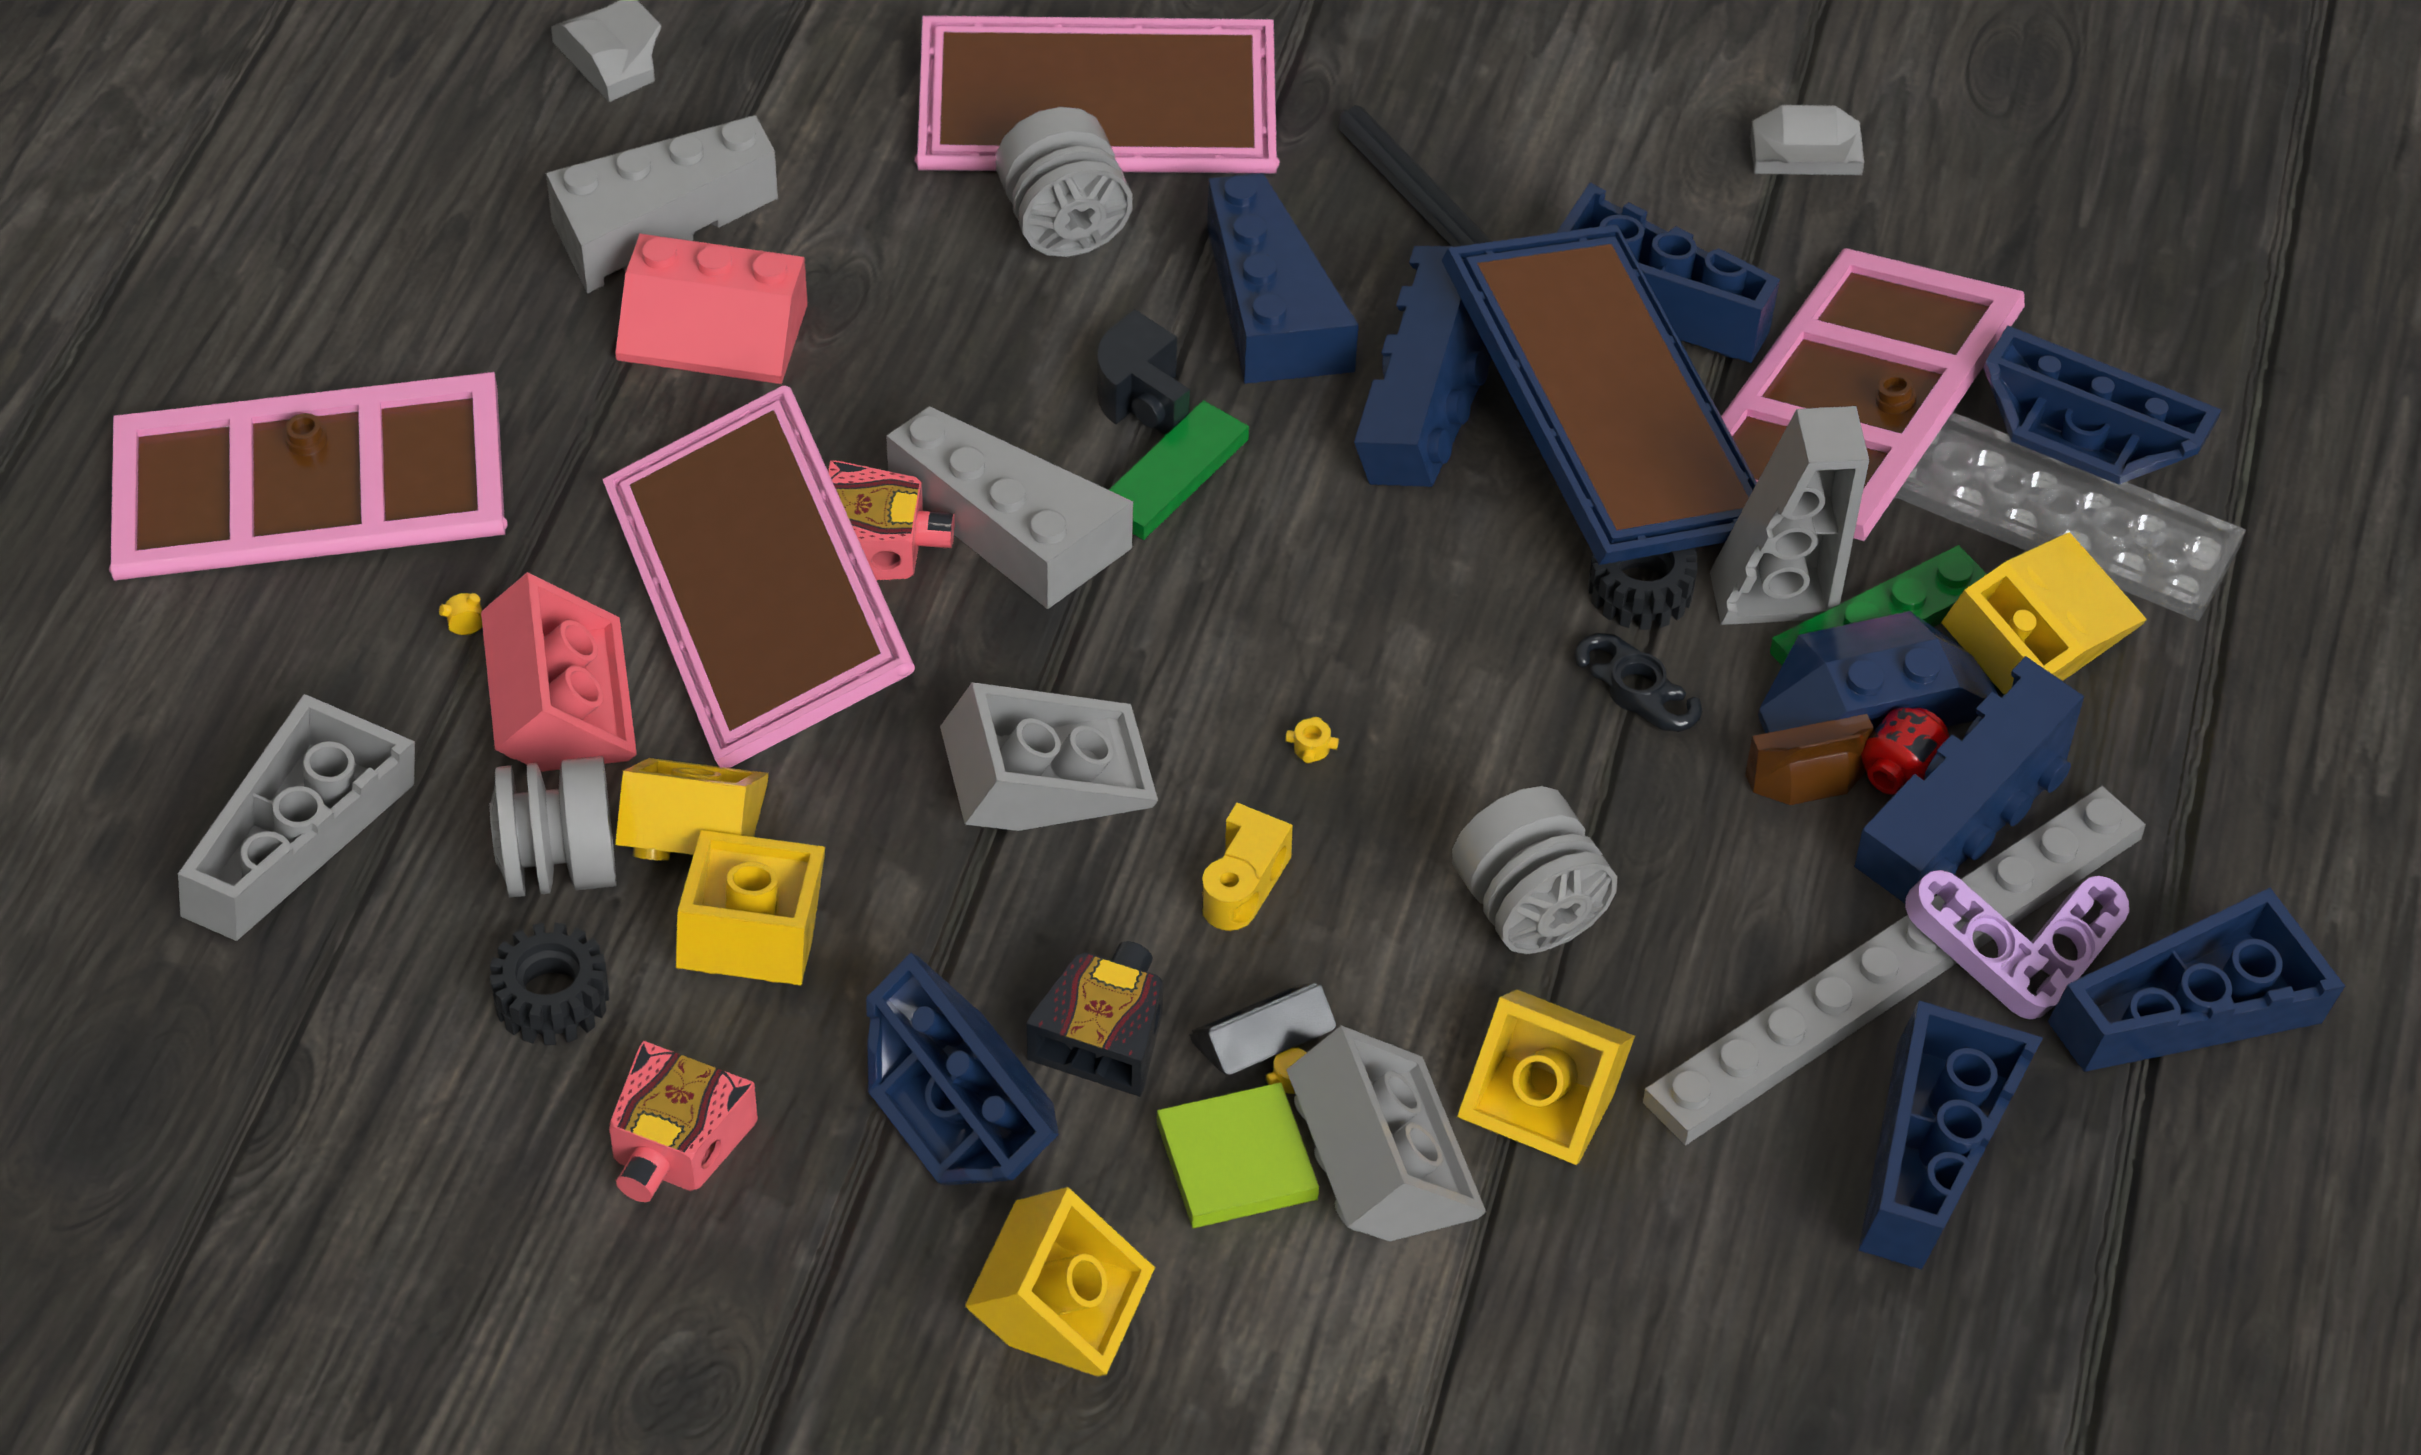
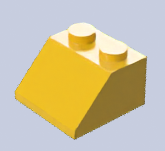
[615,758,768,860]
[676,830,825,985]
[1457,989,1635,1165]
[965,1187,1155,1376]

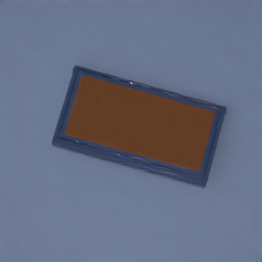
[1441,225,1757,565]

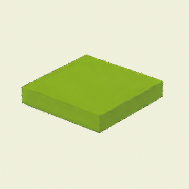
[1157,1082,1319,1229]

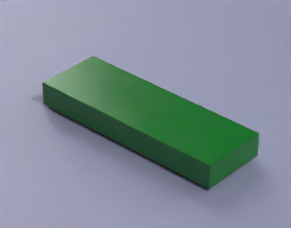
[1109,400,1249,540]

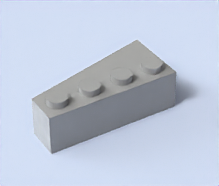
[546,115,778,294]
[886,406,1133,609]
[1710,406,1869,625]
[178,694,415,941]

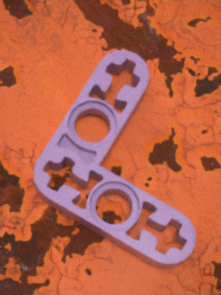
[1906,870,2129,1019]

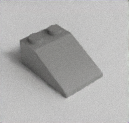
[940,682,1158,831]

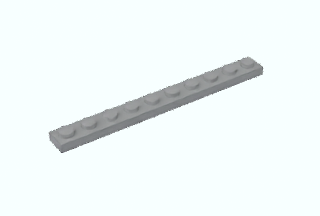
[1643,786,2146,1146]

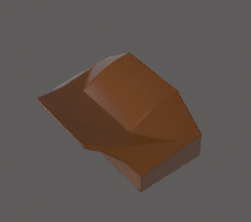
[1745,714,1873,805]

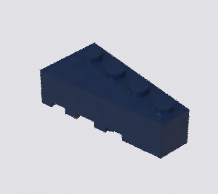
[1207,173,1358,384]
[1556,182,1780,363]
[1354,246,1492,487]
[1854,656,2084,904]
[2048,888,2345,1072]
[1858,1000,2043,1270]

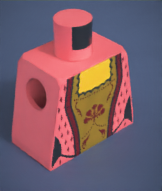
[828,460,955,580]
[609,1041,758,1202]

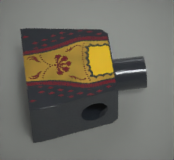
[1027,941,1163,1097]

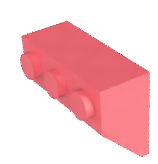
[615,234,808,384]
[481,572,637,772]

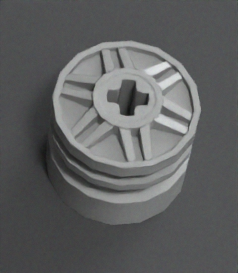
[996,107,1133,257]
[490,756,617,898]
[1452,786,1618,954]

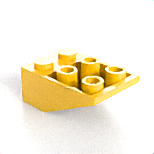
[1941,532,2147,695]

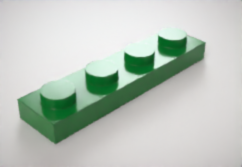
[1770,545,1987,666]

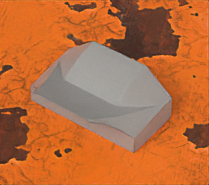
[551,0,661,102]
[1750,105,1864,175]

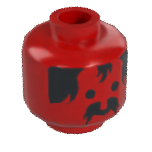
[1861,707,1949,795]

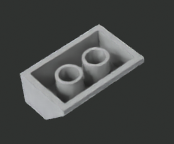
[1286,1025,1486,1241]

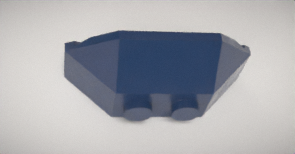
[1984,326,2221,485]
[1758,611,1998,733]
[866,953,1059,1185]

